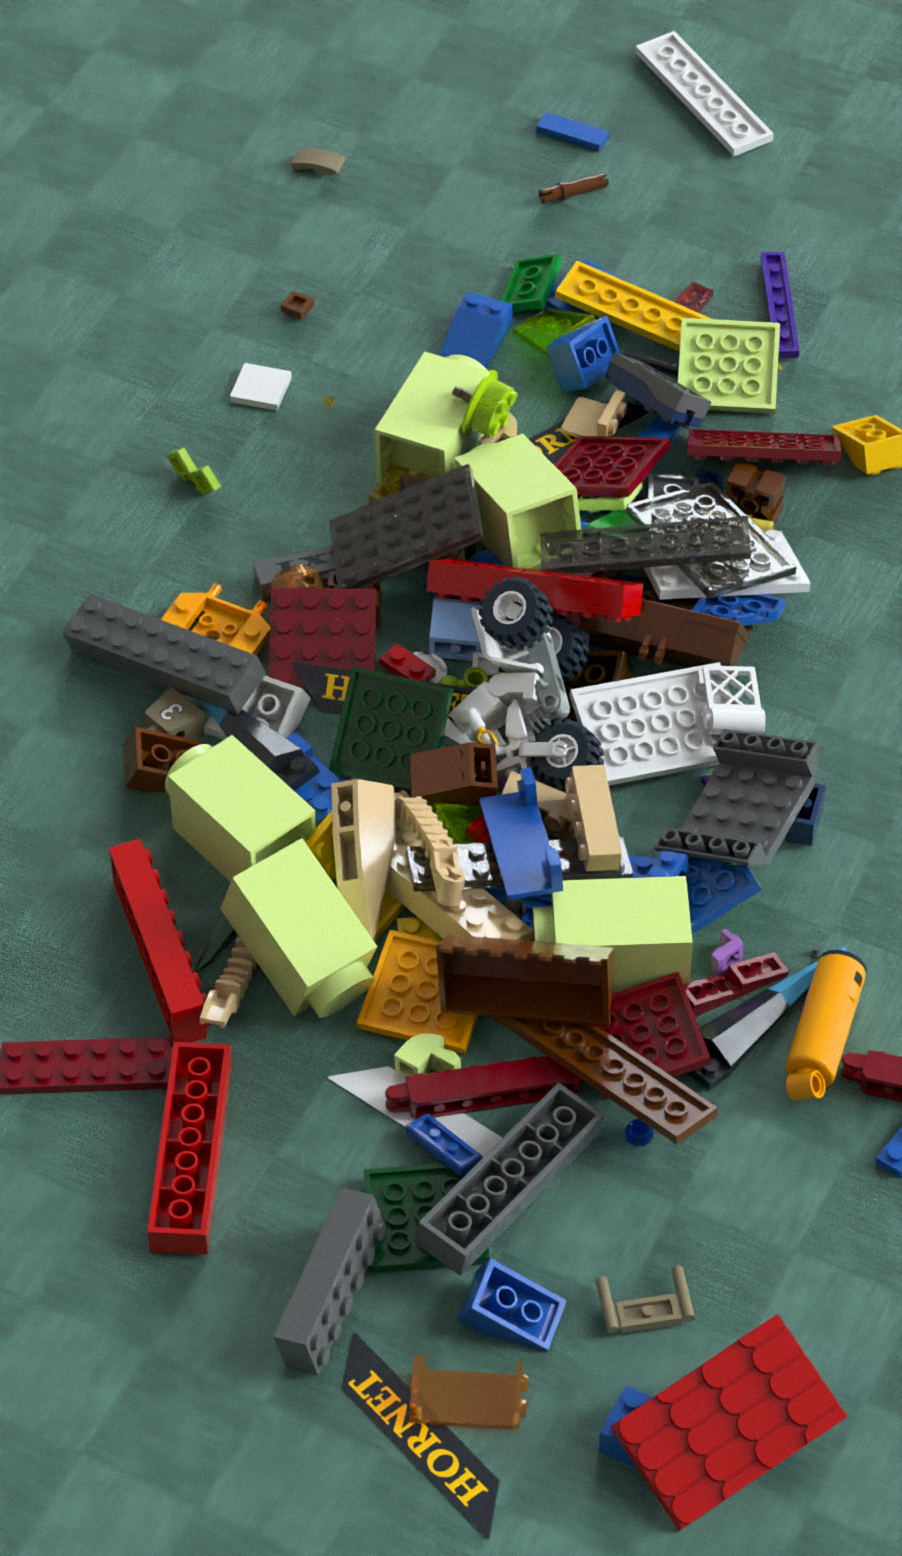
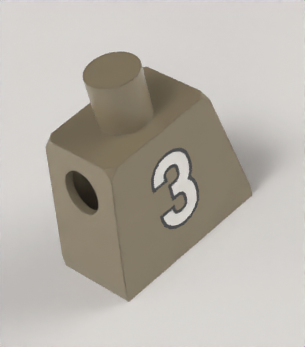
[144,687,206,739]

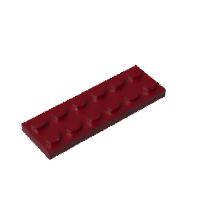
[0,1036,172,1095]

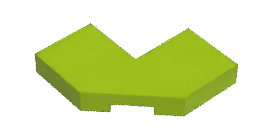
[167,447,221,494]

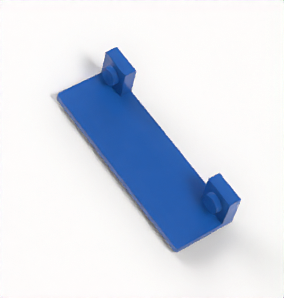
[479,768,563,900]

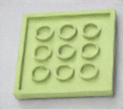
[678,318,780,414]

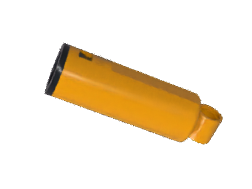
[785,950,867,1102]

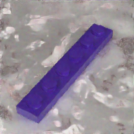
[760,251,799,359]

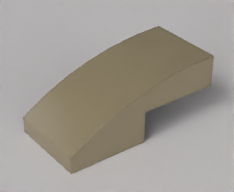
[291,148,346,176]

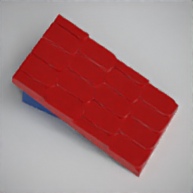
[610,1314,848,1531]

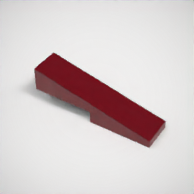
[684,952,789,1017]

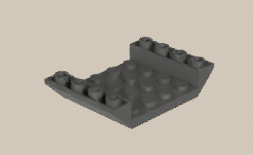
[654,729,819,866]

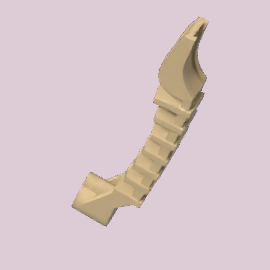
[394,790,465,906]
[200,937,257,1028]

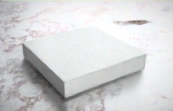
[230,363,292,411]

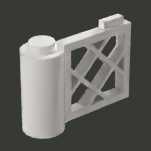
[697,666,766,735]

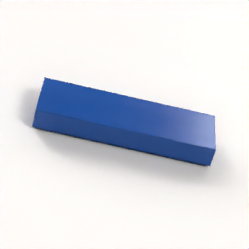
[536,112,609,151]
[405,1113,483,1176]

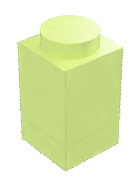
[375,352,489,490]
[454,434,584,570]
[165,735,316,882]
[220,838,377,1018]
[532,876,692,994]

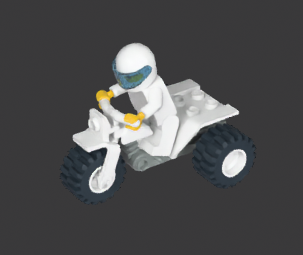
[441,576,604,792]

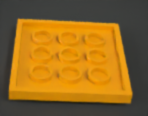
[357,930,478,1054]

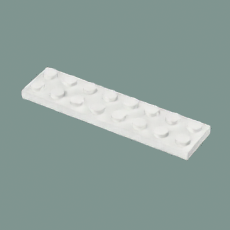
[636,31,773,156]

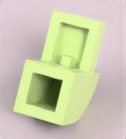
[394,1033,461,1077]

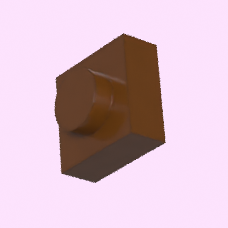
[280,291,314,320]

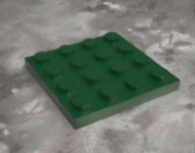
[329,666,454,790]
[363,1163,490,1273]

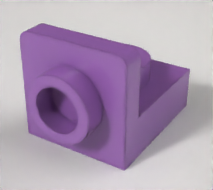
[711,928,743,975]

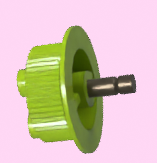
[452,370,518,437]

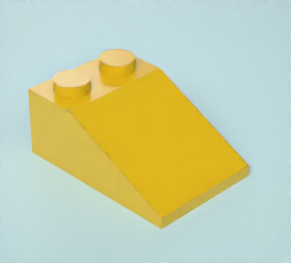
[832,415,902,475]

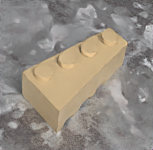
[565,765,622,872]
[501,771,615,842]

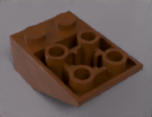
[409,742,498,806]

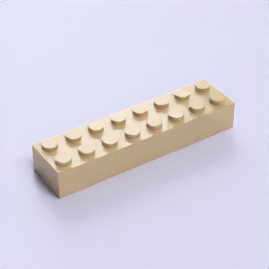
[385,818,534,941]

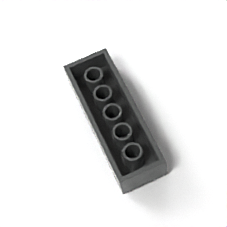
[273,1188,386,1376]

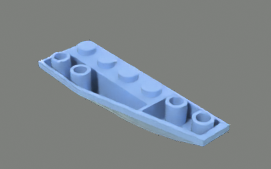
[429,597,589,661]

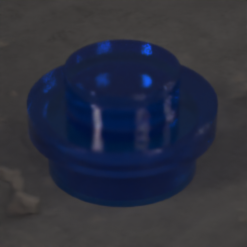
[625,1119,654,1146]

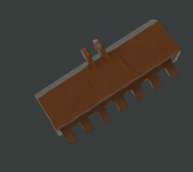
[581,599,750,668]
[436,934,614,1027]

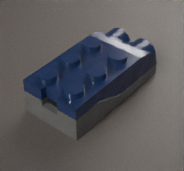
[606,352,712,429]

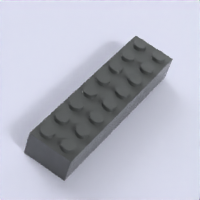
[62,594,266,714]
[414,1083,604,1276]

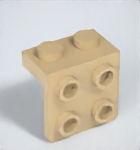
[561,390,628,438]

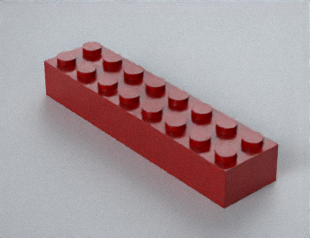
[426,558,643,622]
[109,839,210,1044]
[147,1042,232,1255]

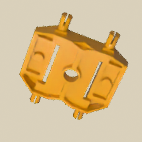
[161,583,270,655]

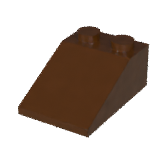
[123,726,209,793]

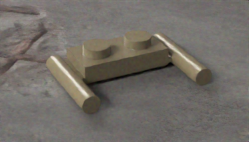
[596,1266,695,1334]

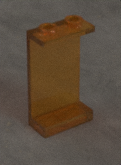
[410,1355,528,1429]

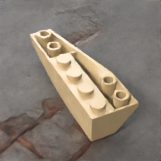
[331,779,396,941]

